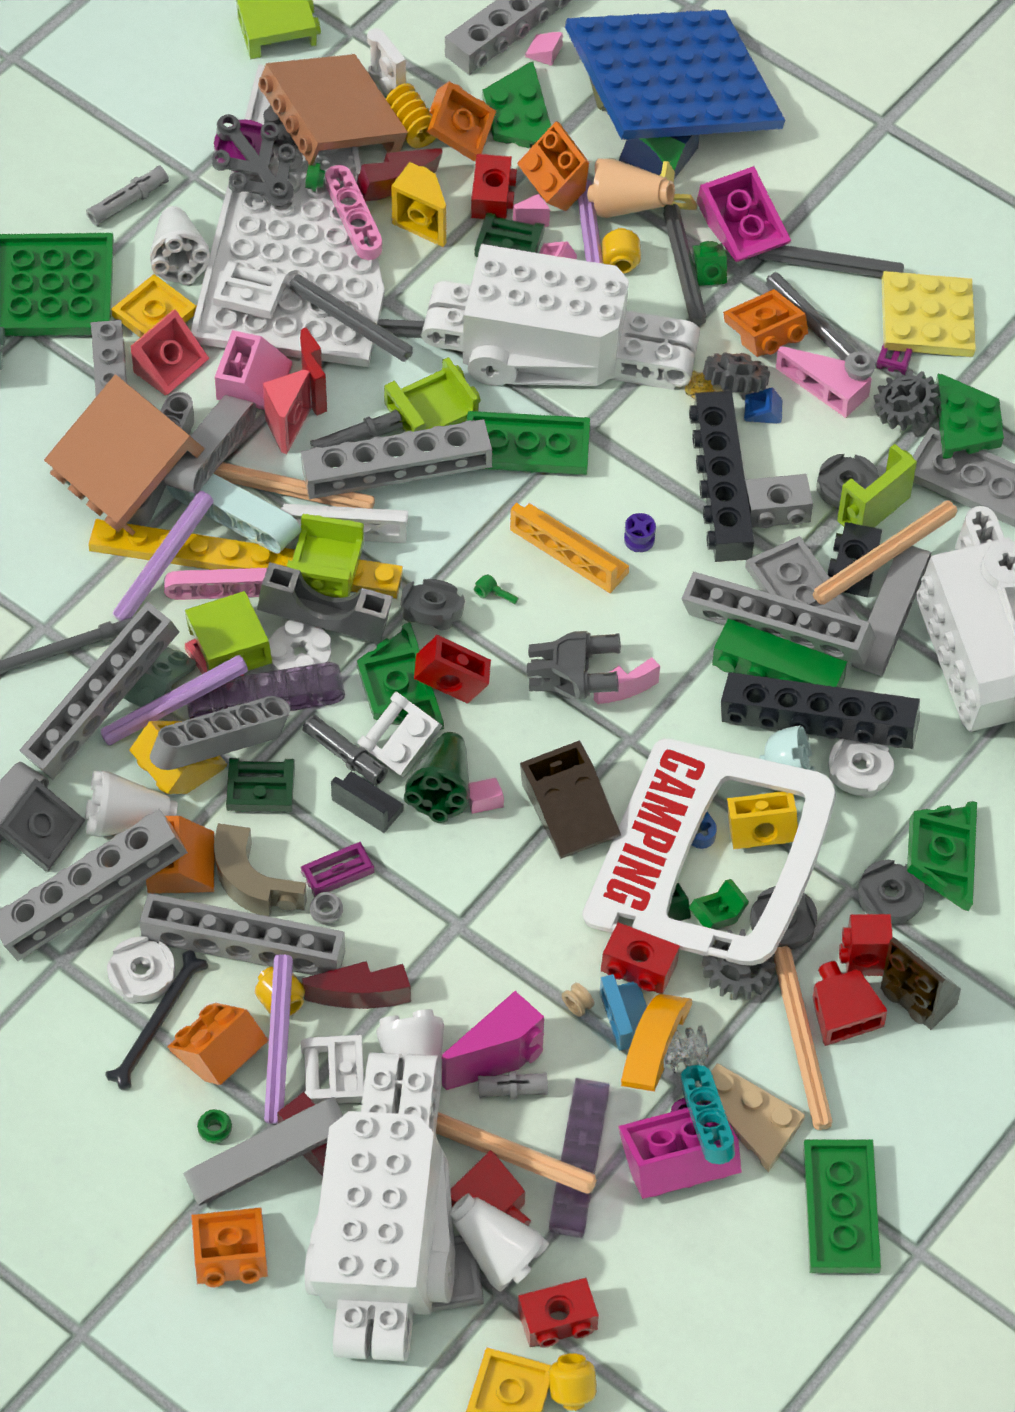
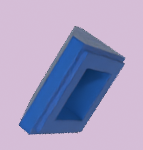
[744,387,782,424]

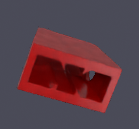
[812,961,888,1046]
[450,1150,531,1226]

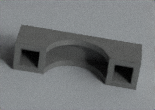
[257,562,393,644]

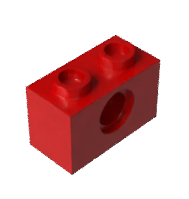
[471,154,517,219]
[414,635,491,704]
[839,914,893,976]
[600,922,680,994]
[518,1278,599,1348]

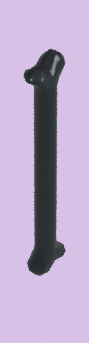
[105,950,208,1090]

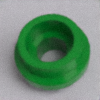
[305,163,325,193]
[197,1109,232,1143]

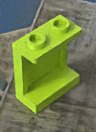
[236,0,321,59]
[384,357,481,432]
[837,444,917,528]
[287,514,364,598]
[185,591,272,671]

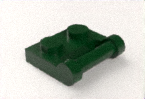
[474,212,545,257]
[226,758,295,812]

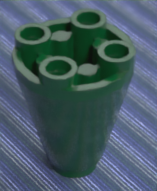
[404,732,470,823]

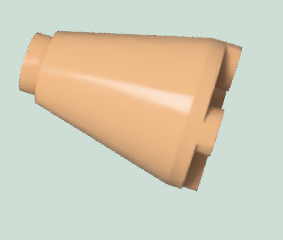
[587,158,675,218]

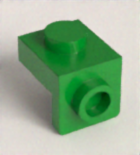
[692,241,727,286]
[689,879,749,930]

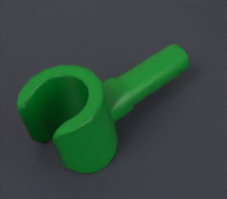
[474,574,519,605]

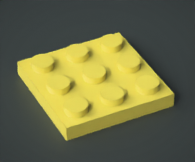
[881,271,976,357]

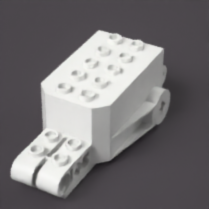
[421,244,700,390]
[916,506,1015,732]
[305,1052,455,1361]

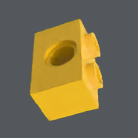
[727,792,798,849]

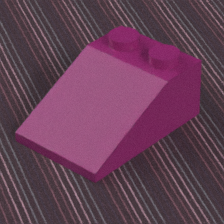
[696,166,791,262]
[442,991,544,1090]

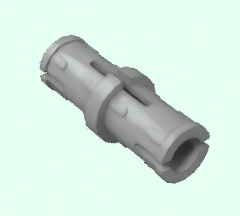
[478,1071,548,1099]

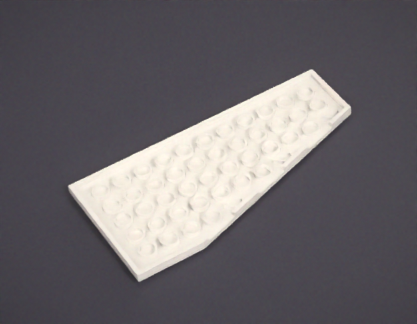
[191,64,385,367]

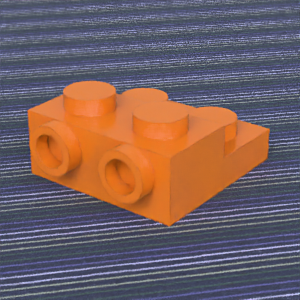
[427,81,496,161]
[723,289,809,357]
[191,1207,268,1288]

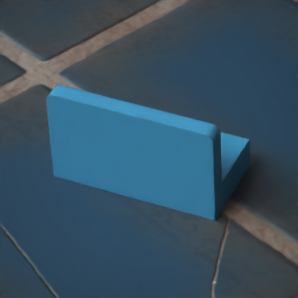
[599,974,647,1051]

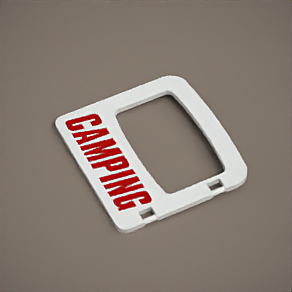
[582,739,836,966]

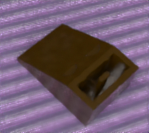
[520,740,621,859]
[880,937,961,1030]

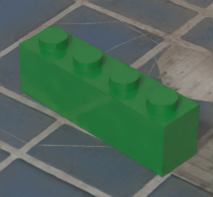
[712,618,847,688]

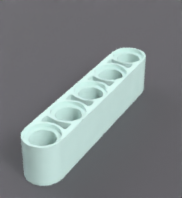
[166,473,301,554]

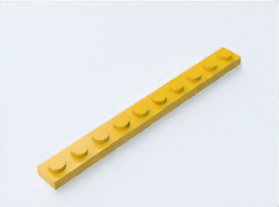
[88,519,403,599]

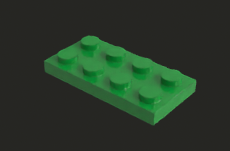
[467,411,590,475]
[803,1139,881,1273]

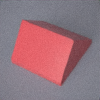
[131,309,210,395]
[263,370,311,454]

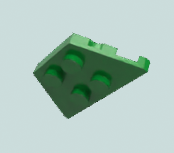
[482,62,551,148]
[935,374,1004,459]
[357,622,444,730]
[907,801,977,911]

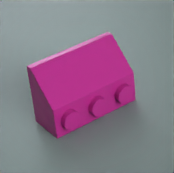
[618,1102,742,1199]

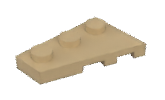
[705,1063,805,1172]

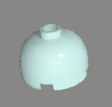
[759,726,815,771]

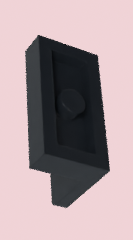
[331,771,404,833]

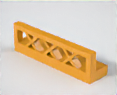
[510,503,629,593]

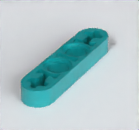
[681,1065,735,1164]

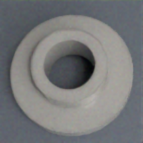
[844,351,875,381]
[310,892,343,925]

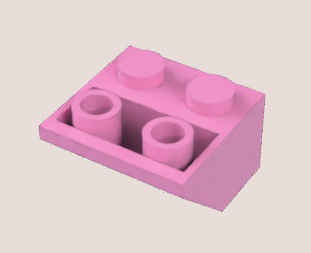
[215,330,292,410]

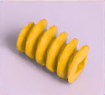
[386,83,436,148]

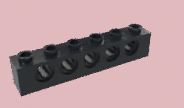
[689,391,754,562]
[721,672,920,749]

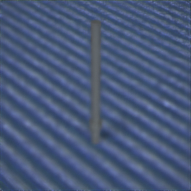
[0,617,133,674]

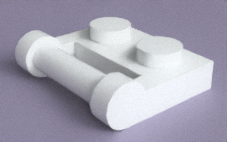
[367,28,406,95]
[213,261,288,319]
[357,691,442,778]
[301,1035,364,1104]

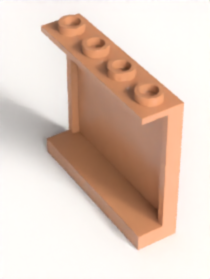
[258,54,408,165]
[44,374,205,536]

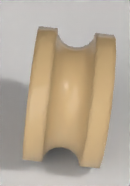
[562,982,594,1017]

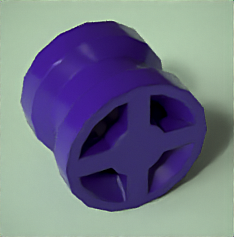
[624,513,656,552]

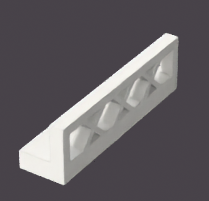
[281,504,408,543]

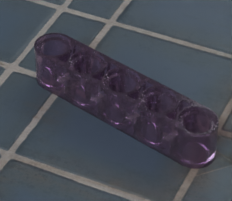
[186,662,345,719]
[548,1078,610,1238]

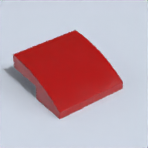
[300,327,327,416]

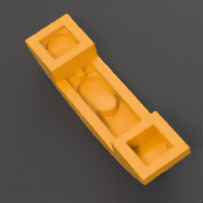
[621,994,692,1092]

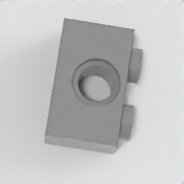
[745,474,813,528]

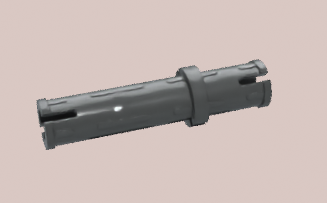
[310,409,403,448]
[303,714,388,786]

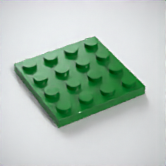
[0,233,114,336]

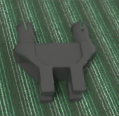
[527,631,621,699]

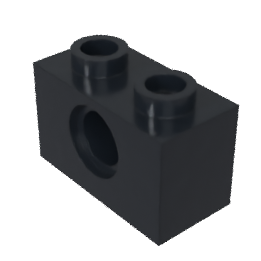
[828,522,882,597]

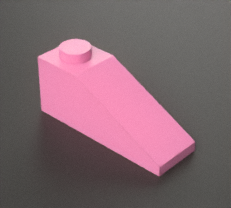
[776,346,872,418]

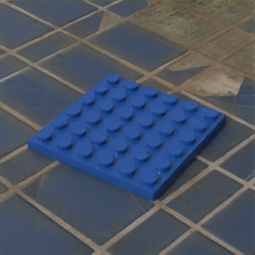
[565,9,785,140]

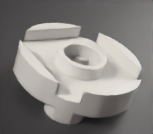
[269,619,331,681]
[828,739,894,798]
[107,936,175,1004]

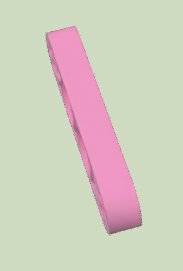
[325,165,382,260]
[164,568,267,600]

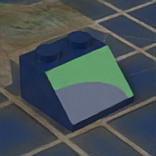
[619,135,699,179]

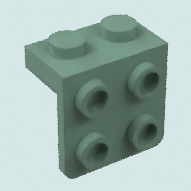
[123,647,196,707]

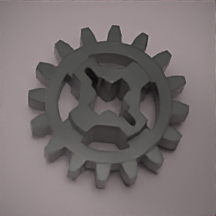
[703,352,770,394]
[873,370,941,431]
[702,929,776,1001]

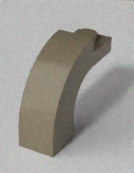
[214,823,307,917]

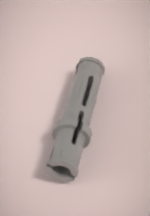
[86,165,169,226]

